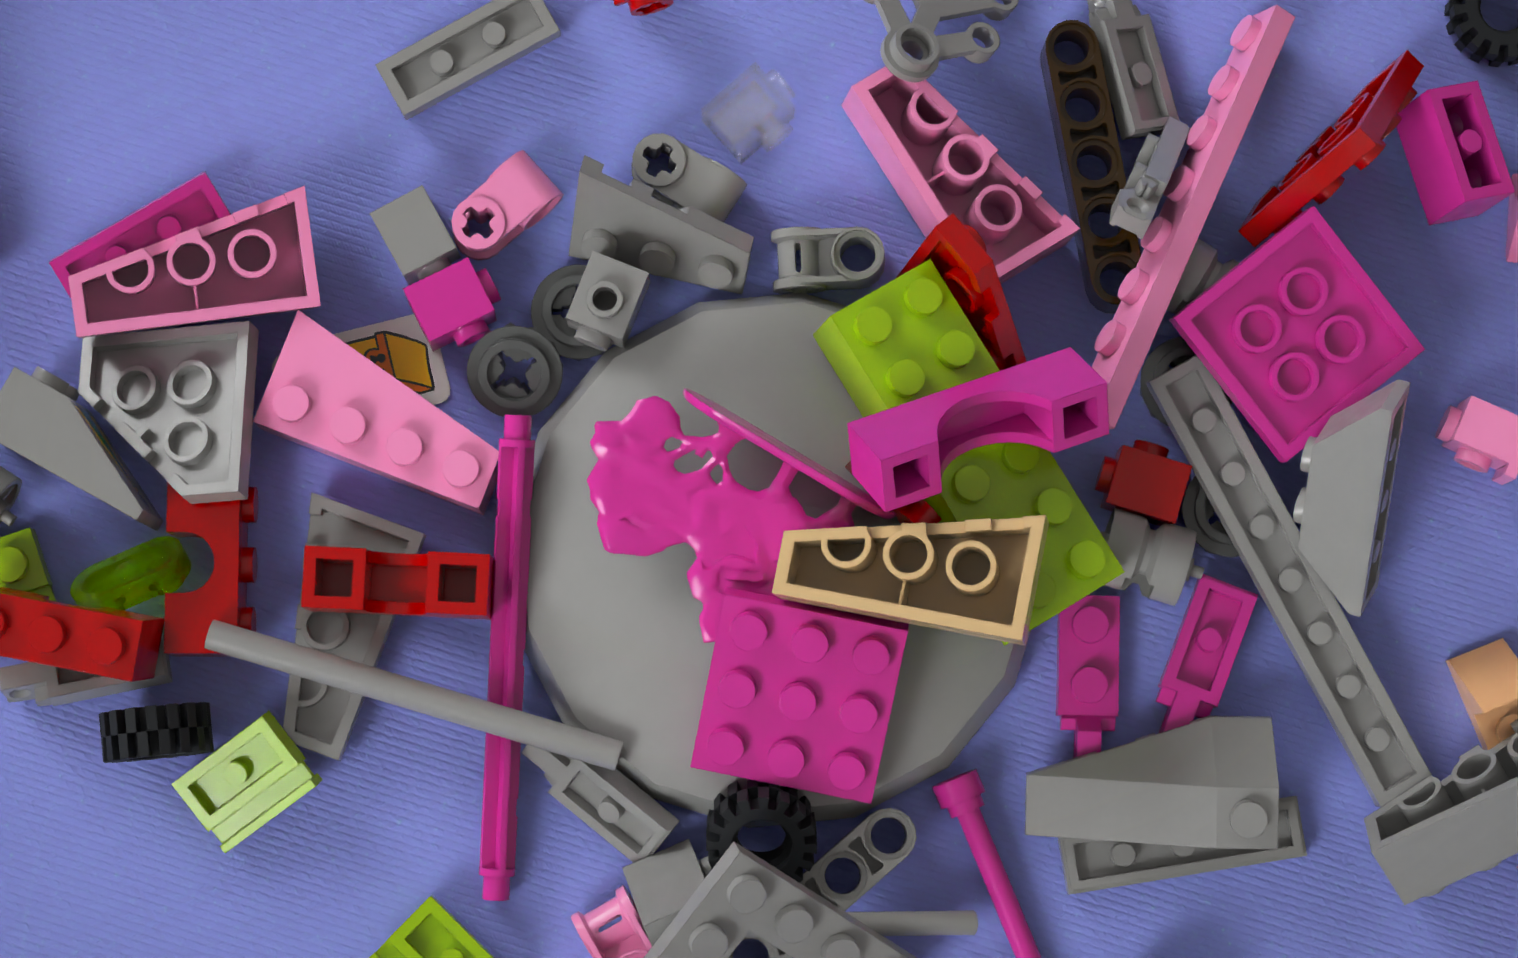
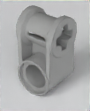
[631,133,747,222]
[771,226,885,294]

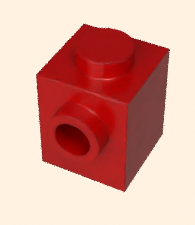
[1094,440,1192,526]

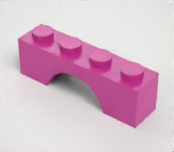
[847,347,1109,512]

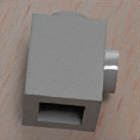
[566,251,651,351]

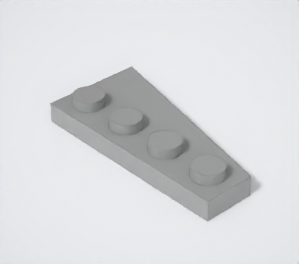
[283,492,426,761]

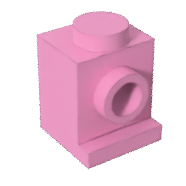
[1435,396,1518,485]

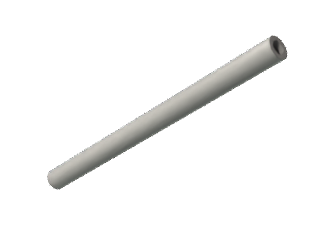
[204,619,624,771]

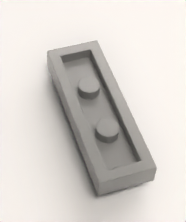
[375,0,561,120]

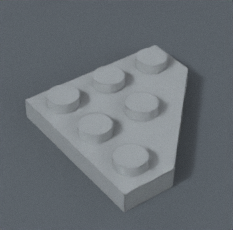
[78,321,259,504]

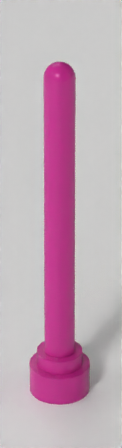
[932,769,1042,958]

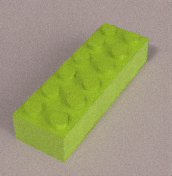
[813,259,1125,646]

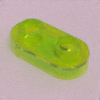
[70,536,192,611]

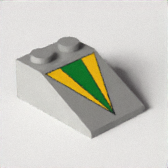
[0,366,163,531]

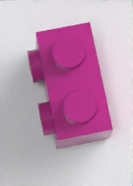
[1396,80,1515,226]

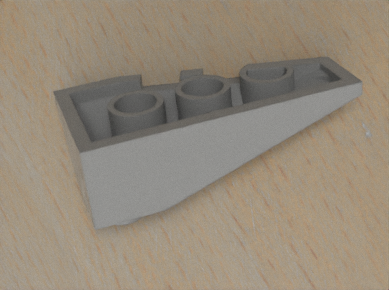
[1025,716,1279,849]

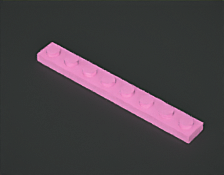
[1092,5,1295,430]

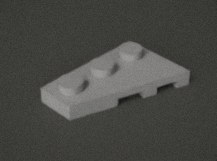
[569,155,754,294]

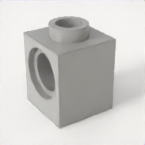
[369,185,461,285]

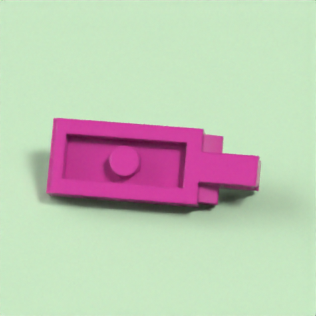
[1156,574,1258,734]
[1056,595,1120,758]

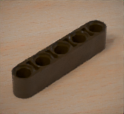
[1040,20,1141,314]

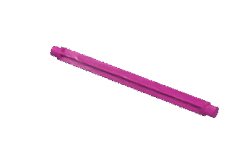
[479,414,535,901]

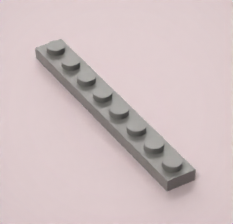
[1146,355,1432,807]

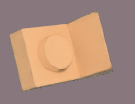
[1446,638,1518,750]

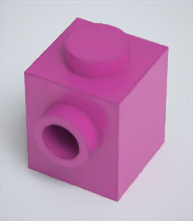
[403,257,501,352]

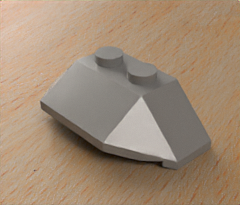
[1293,379,1410,617]

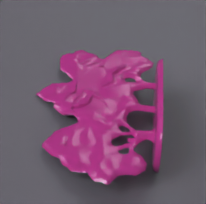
[587,388,897,643]

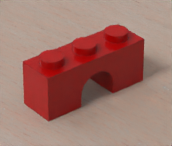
[164,482,258,657]
[301,545,494,620]
[0,587,164,682]

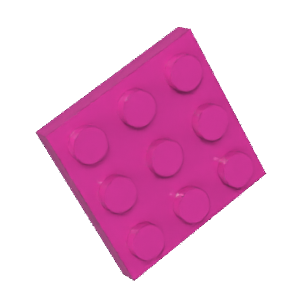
[1169,206,1425,463]
[690,587,909,804]

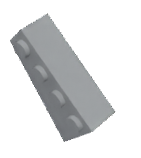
[1364,719,1518,905]

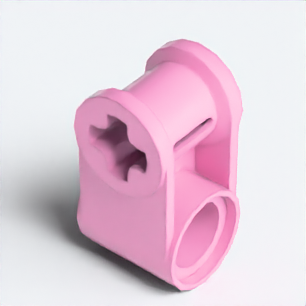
[451,150,564,261]
[571,885,652,958]

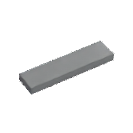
[1057,796,1307,895]

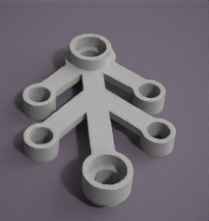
[864,0,1019,82]

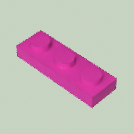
[49,171,231,298]

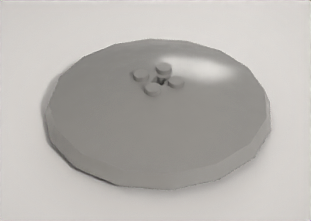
[524,292,1031,828]

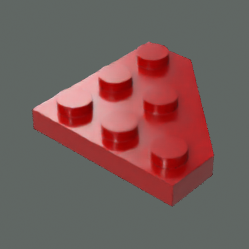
[1238,50,1424,247]
[896,213,1027,371]

